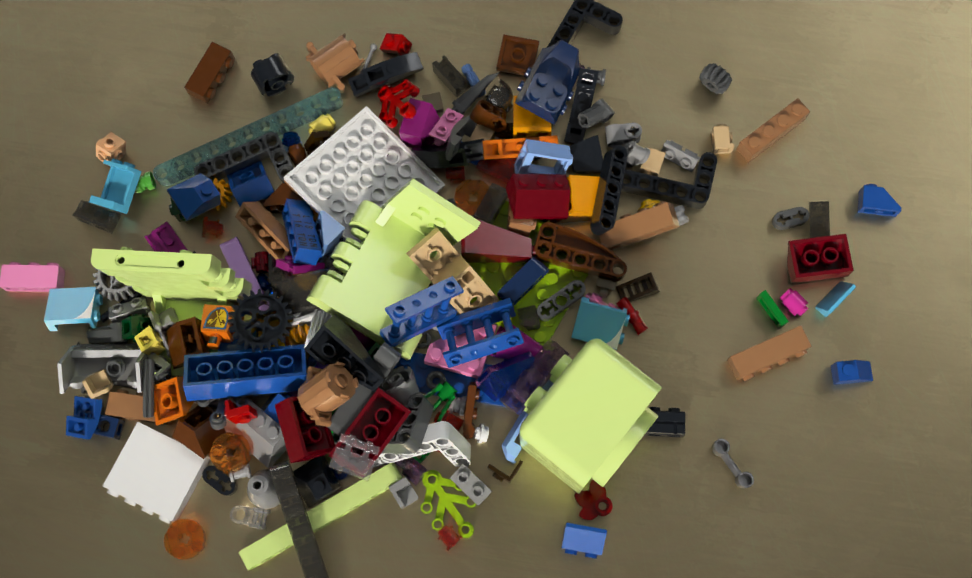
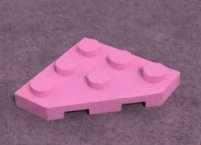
[424,325,497,379]

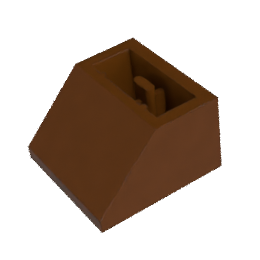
[165,317,210,369]
[172,405,228,459]

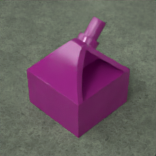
[399,98,449,148]

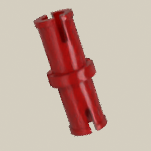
[616,296,648,335]

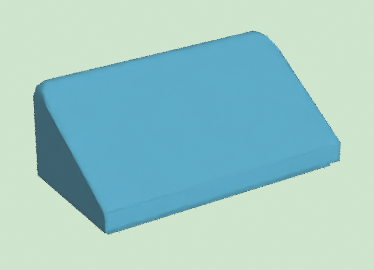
[815,281,856,317]

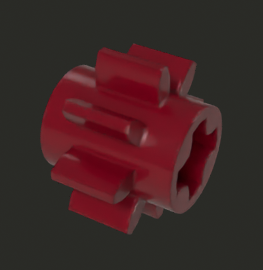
[251,251,274,274]

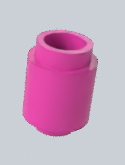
[779,288,809,316]

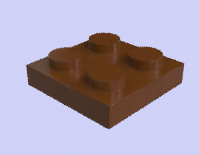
[496,34,539,76]

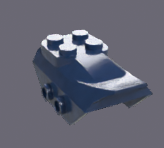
[515,40,580,125]

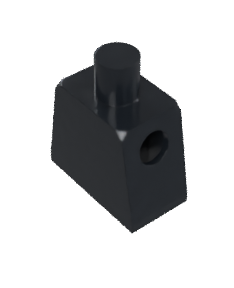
[569,135,603,173]

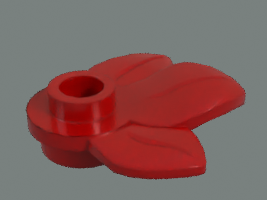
[574,480,613,520]

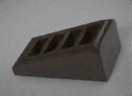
[616,272,660,302]

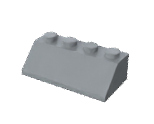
[224,396,286,469]

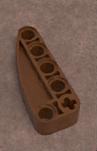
[535,222,627,281]

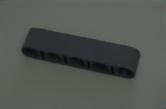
[590,145,628,235]

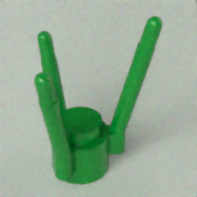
[424,381,458,422]

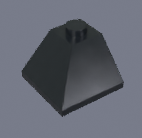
[290,455,342,508]

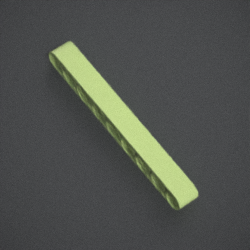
[239,462,403,571]

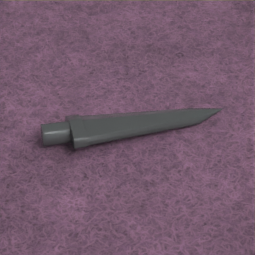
[452,73,499,114]

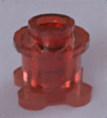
[445,166,465,183]
[202,217,224,238]
[437,525,463,551]

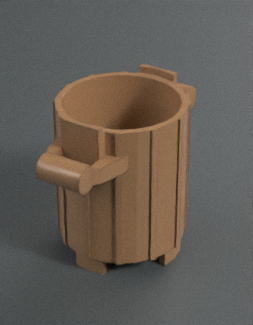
[305,33,365,93]
[297,362,359,427]

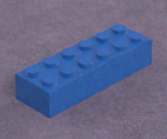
[183,344,308,401]

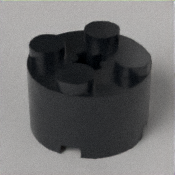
[251,53,294,97]

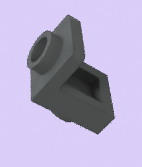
[147,352,172,385]

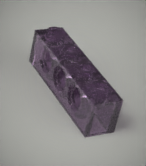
[499,340,569,416]

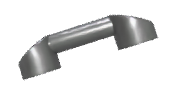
[712,439,754,489]

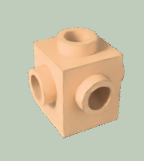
[96,132,126,162]

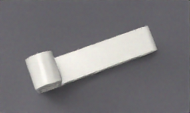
[371,421,471,467]

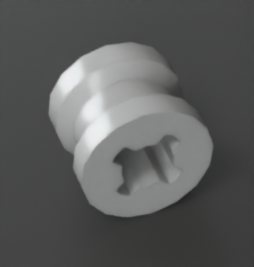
[674,206,689,226]
[448,395,467,416]

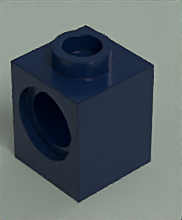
[94,415,125,440]

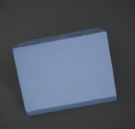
[316,211,345,263]

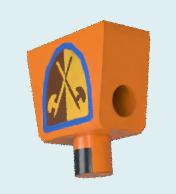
[200,304,245,350]

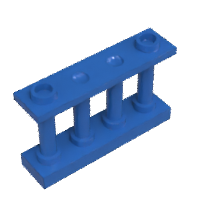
[379,276,464,348]
[437,298,524,368]

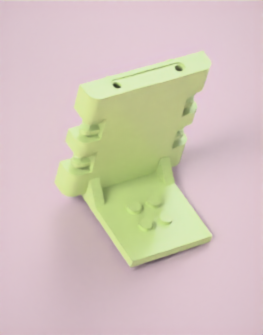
[306,178,481,360]
[91,247,252,377]

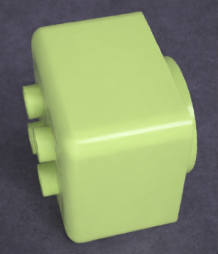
[520,338,662,494]

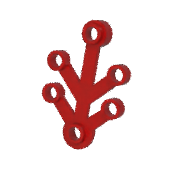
[378,79,420,128]

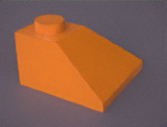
[154,377,194,425]

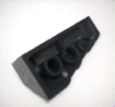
[304,314,386,391]

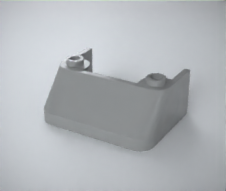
[57,344,148,394]

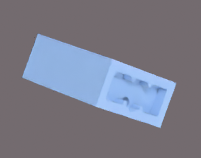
[514,139,573,174]

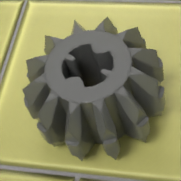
[699,63,732,94]

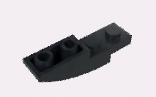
[348,52,424,97]
[411,138,484,168]

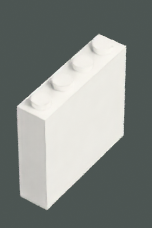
[103,422,210,524]

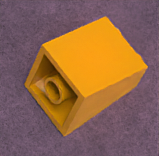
[513,95,551,139]
[556,175,610,223]

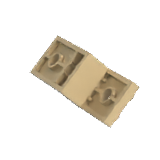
[406,227,499,314]

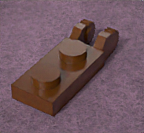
[463,382,480,439]

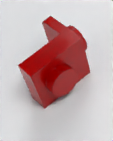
[380,33,412,56]
[224,399,258,424]

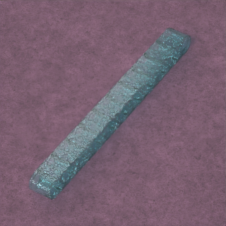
[153,87,343,186]

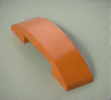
[482,135,558,160]

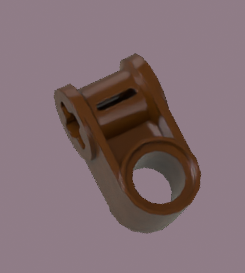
[470,99,507,132]

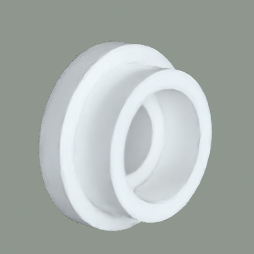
[474,424,489,444]

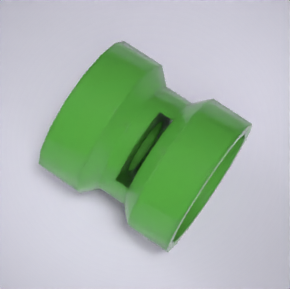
[135,171,156,194]

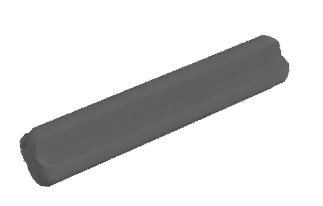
[143,359,154,418]

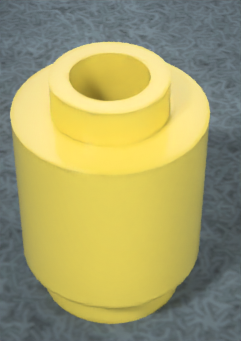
[308,113,336,134]

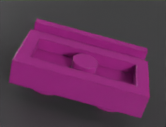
[144,221,188,253]
[276,256,325,274]

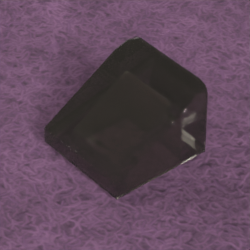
[517,305,540,332]

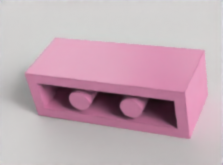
[0,262,65,292]

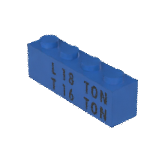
[282,199,323,265]

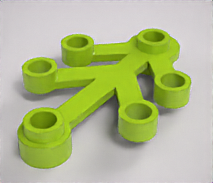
[421,470,476,538]

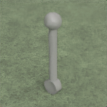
[360,43,377,73]
[154,322,171,358]

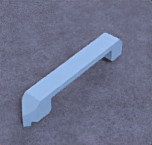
[502,376,553,464]

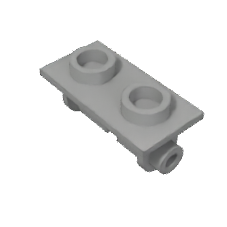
[661,140,700,172]
[108,296,151,323]
[450,463,492,506]

